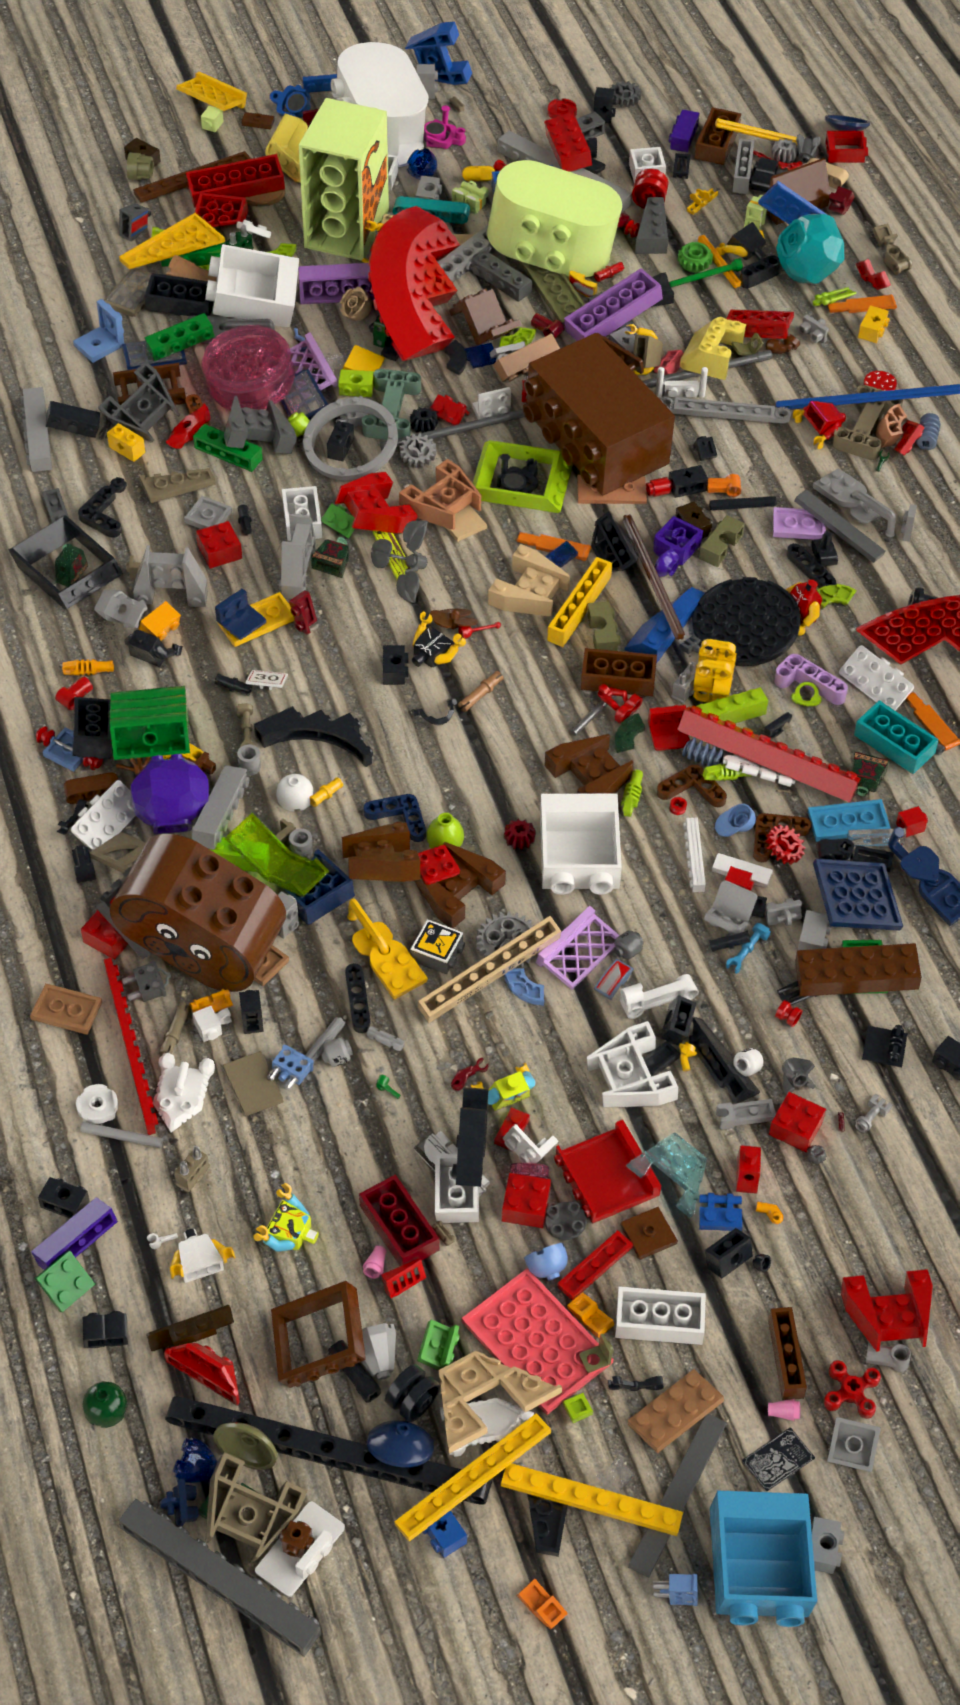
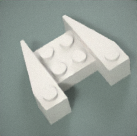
[587,1021,678,1108]

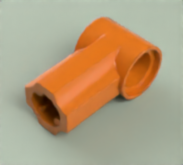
[707,474,741,497]

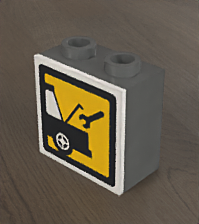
[411,919,465,974]

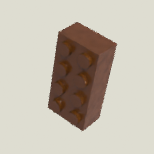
[695,107,742,165]
[581,648,657,697]

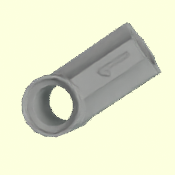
[866,1343,911,1372]

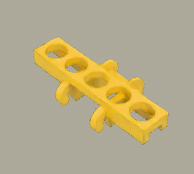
[687,188,718,215]

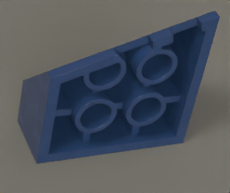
[283,849,355,925]

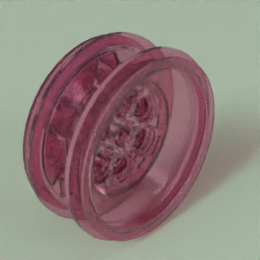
[202,325,295,410]

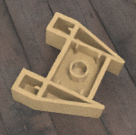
[488,544,570,616]

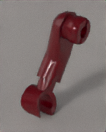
[451,1057,489,1091]

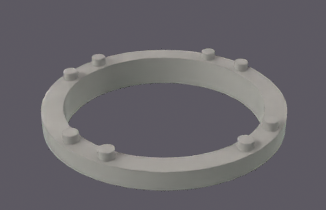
[303,397,398,480]

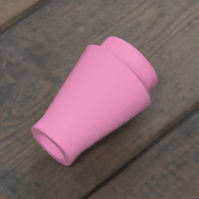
[363,1246,387,1279]
[768,1399,800,1421]

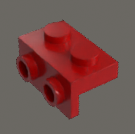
[430,394,470,425]

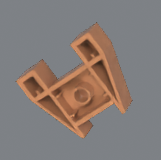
[399,459,481,530]

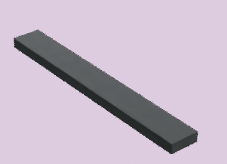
[628,1414,727,1578]

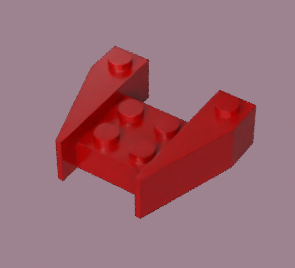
[335,472,418,533]
[841,1269,933,1352]

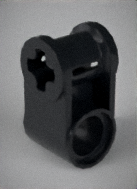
[816,839,854,861]

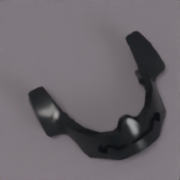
[411,698,457,725]

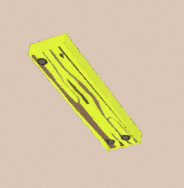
[373,531,411,580]

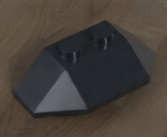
[591,511,638,572]

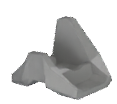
[94,590,148,628]

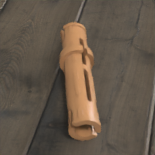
[458,671,504,712]

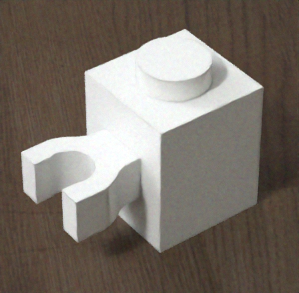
[193,1006,232,1042]

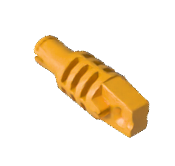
[62,659,114,676]

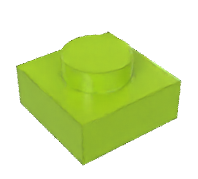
[563,1393,593,1423]

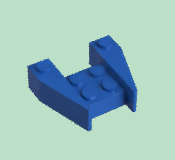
[405,21,472,85]

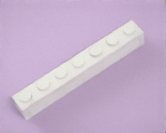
[683,818,706,892]

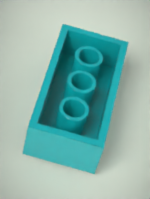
[854,700,939,774]

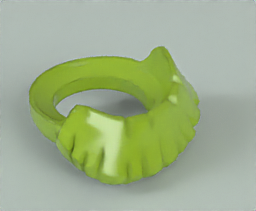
[791,682,822,707]

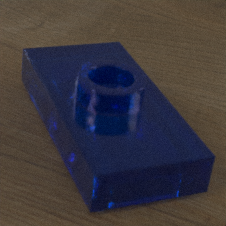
[545,541,578,568]

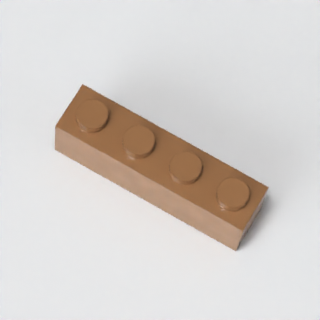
[493,334,560,382]

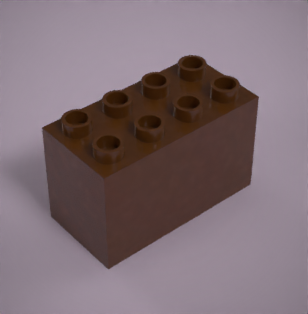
[523,333,675,496]

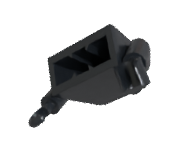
[125,629,183,667]

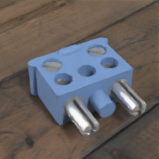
[267,1045,314,1090]
[653,1574,698,1606]

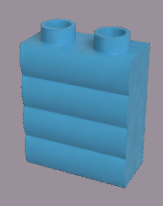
[710,1490,817,1627]

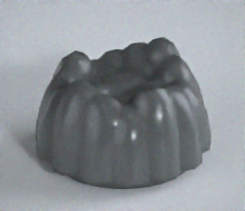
[806,1145,827,1164]

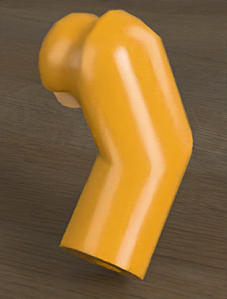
[756,1201,784,1224]

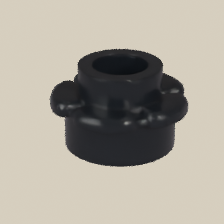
[110,477,127,493]

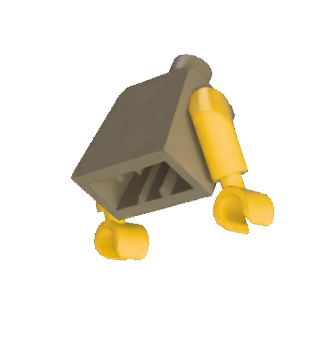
[625,324,664,375]

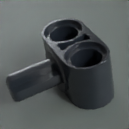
[811,531,838,567]

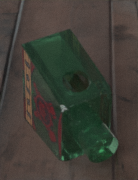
[311,537,349,578]
[55,544,88,587]
[851,752,889,796]

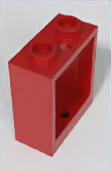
[825,131,868,163]

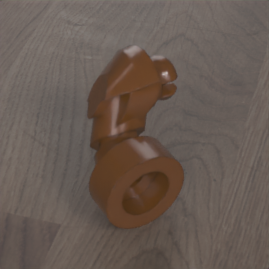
[766,334,800,354]

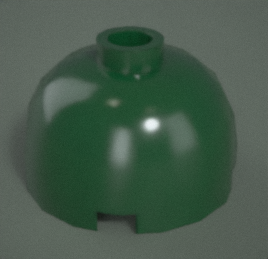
[82,1381,128,1428]

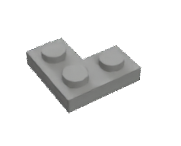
[901,504,917,542]

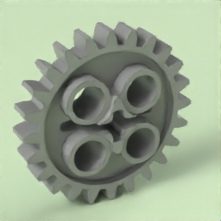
[476,911,535,968]

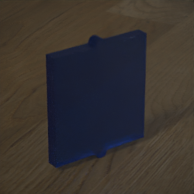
[465,343,497,369]

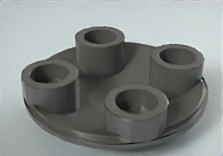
[545,1201,587,1240]

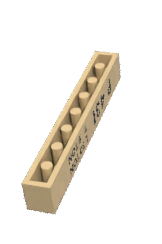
[418,916,562,1023]

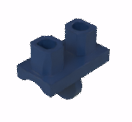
[160,1479,199,1527]

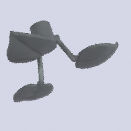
[371,520,428,603]

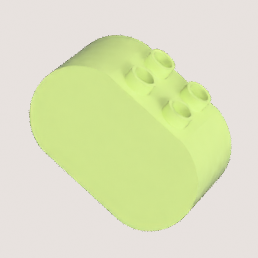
[487,160,622,277]

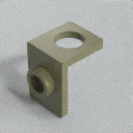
[731,333,764,356]
[579,1334,614,1373]

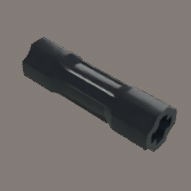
[328,1340,381,1403]

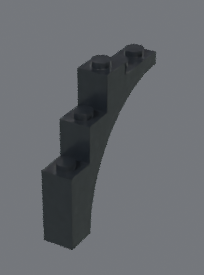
[254,706,373,767]

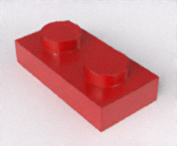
[494,1107,530,1151]

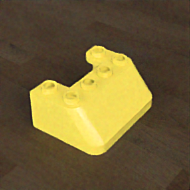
[265,113,308,183]
[680,317,746,380]

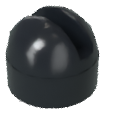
[752,1254,771,1272]

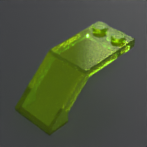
[224,812,330,897]

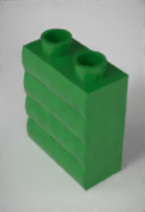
[110,686,190,760]

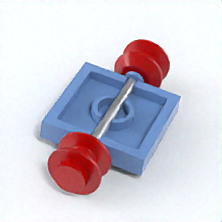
[36,726,103,772]

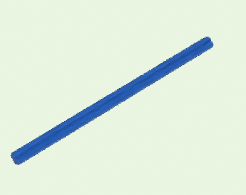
[776,384,960,410]

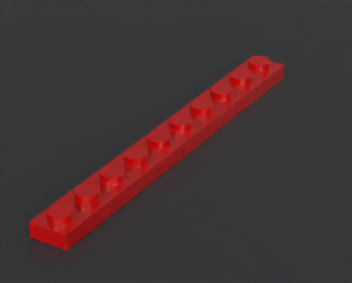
[104,958,158,1135]

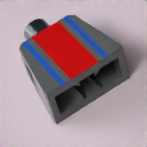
[119,203,151,241]

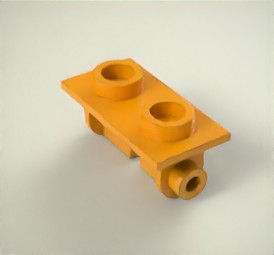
[189,989,233,1013]

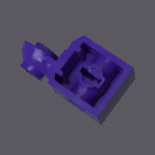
[653,516,703,577]

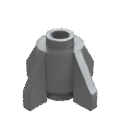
[796,134,821,163]
[782,1057,816,1095]

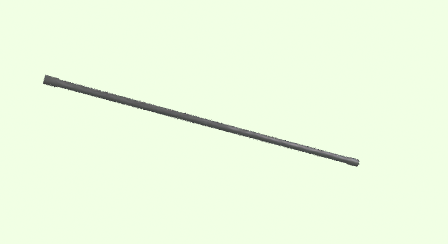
[380,350,772,451]

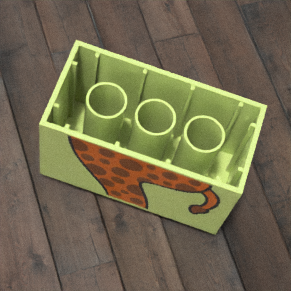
[299,98,389,261]

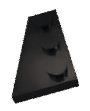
[527,1494,568,1557]

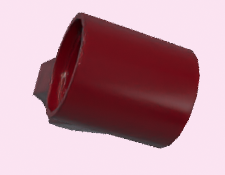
[531,313,565,338]

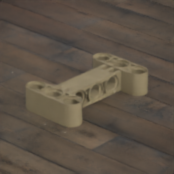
[832,385,903,460]

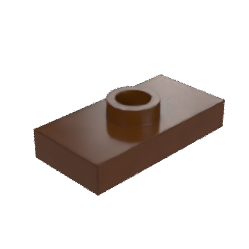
[241,112,275,130]

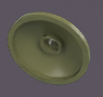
[213,1422,278,1470]

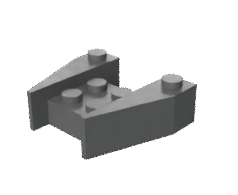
[98,361,180,442]
[224,396,297,454]

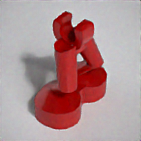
[597,684,643,725]

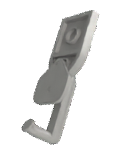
[813,468,896,538]

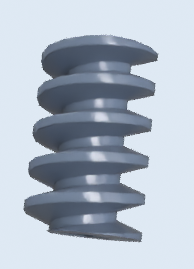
[916,413,941,450]
[682,737,723,767]

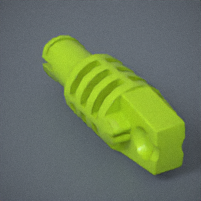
[703,764,752,781]
[621,769,643,817]

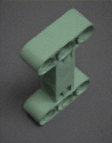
[362,369,421,440]

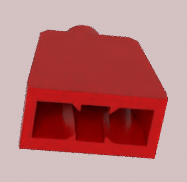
[736,1145,761,1194]

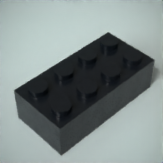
[144,273,214,316]
[72,697,112,759]

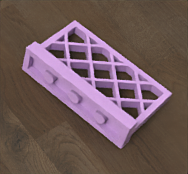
[278,332,339,400]
[536,906,620,990]

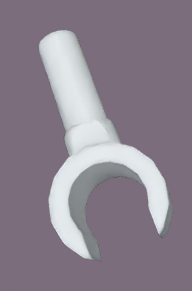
[147,1233,178,1250]

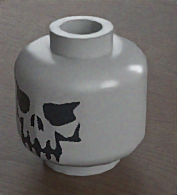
[321,1037,353,1067]

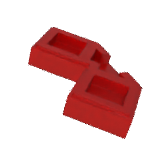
[856,259,891,290]

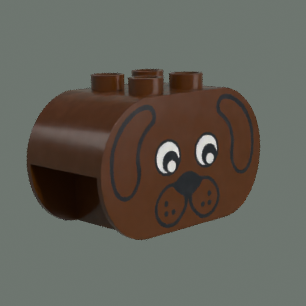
[110,834,286,992]

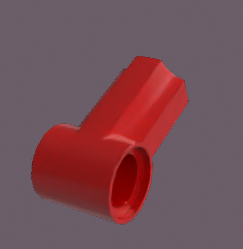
[55,676,93,710]

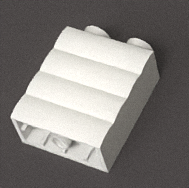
[205,244,299,327]
[540,794,622,895]

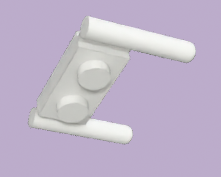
[656,367,708,398]

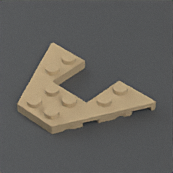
[439,1351,562,1454]

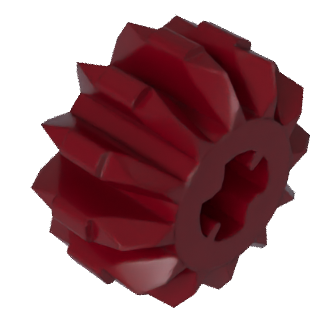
[504,818,536,851]

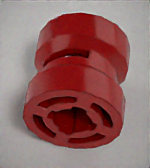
[775,1000,803,1027]

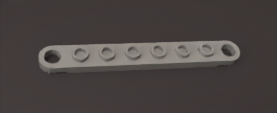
[660,397,791,423]

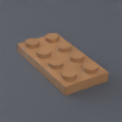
[628,1369,724,1453]

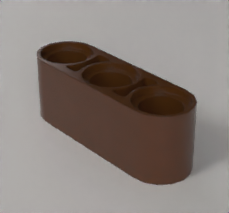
[64,772,118,804]

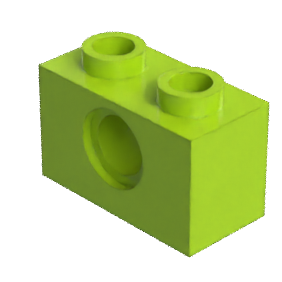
[339,369,374,397]

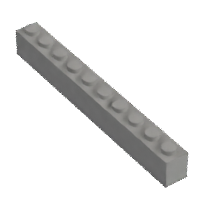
[498,130,632,213]

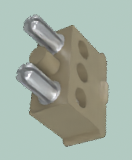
[174,1146,210,1193]

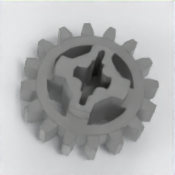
[400,433,437,468]

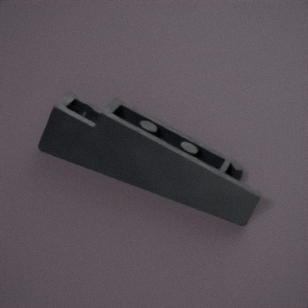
[689,1016,760,1104]

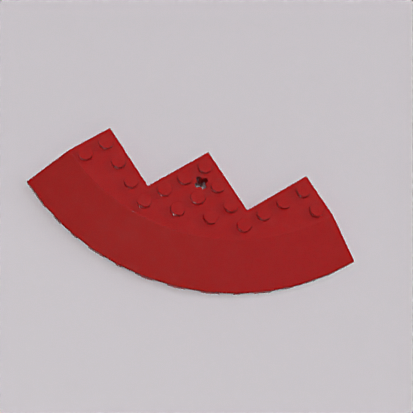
[368,206,460,361]
[856,595,960,665]

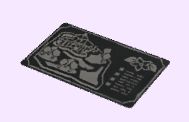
[742,1428,815,1491]

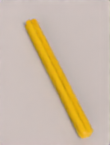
[715,118,797,145]

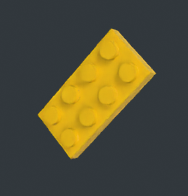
[217,592,294,647]

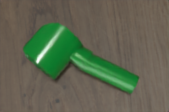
[376,1074,401,1099]

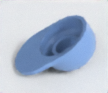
[715,804,756,837]

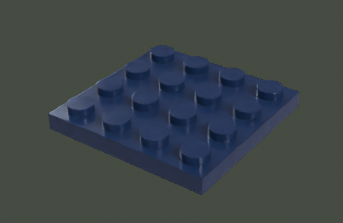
[813,859,903,931]

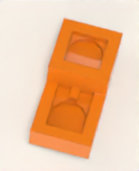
[517,1579,568,1630]

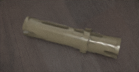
[159,1002,191,1056]

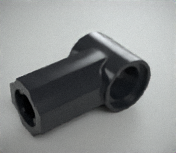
[72,845,96,883]

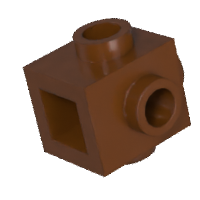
[280,1520,315,1558]

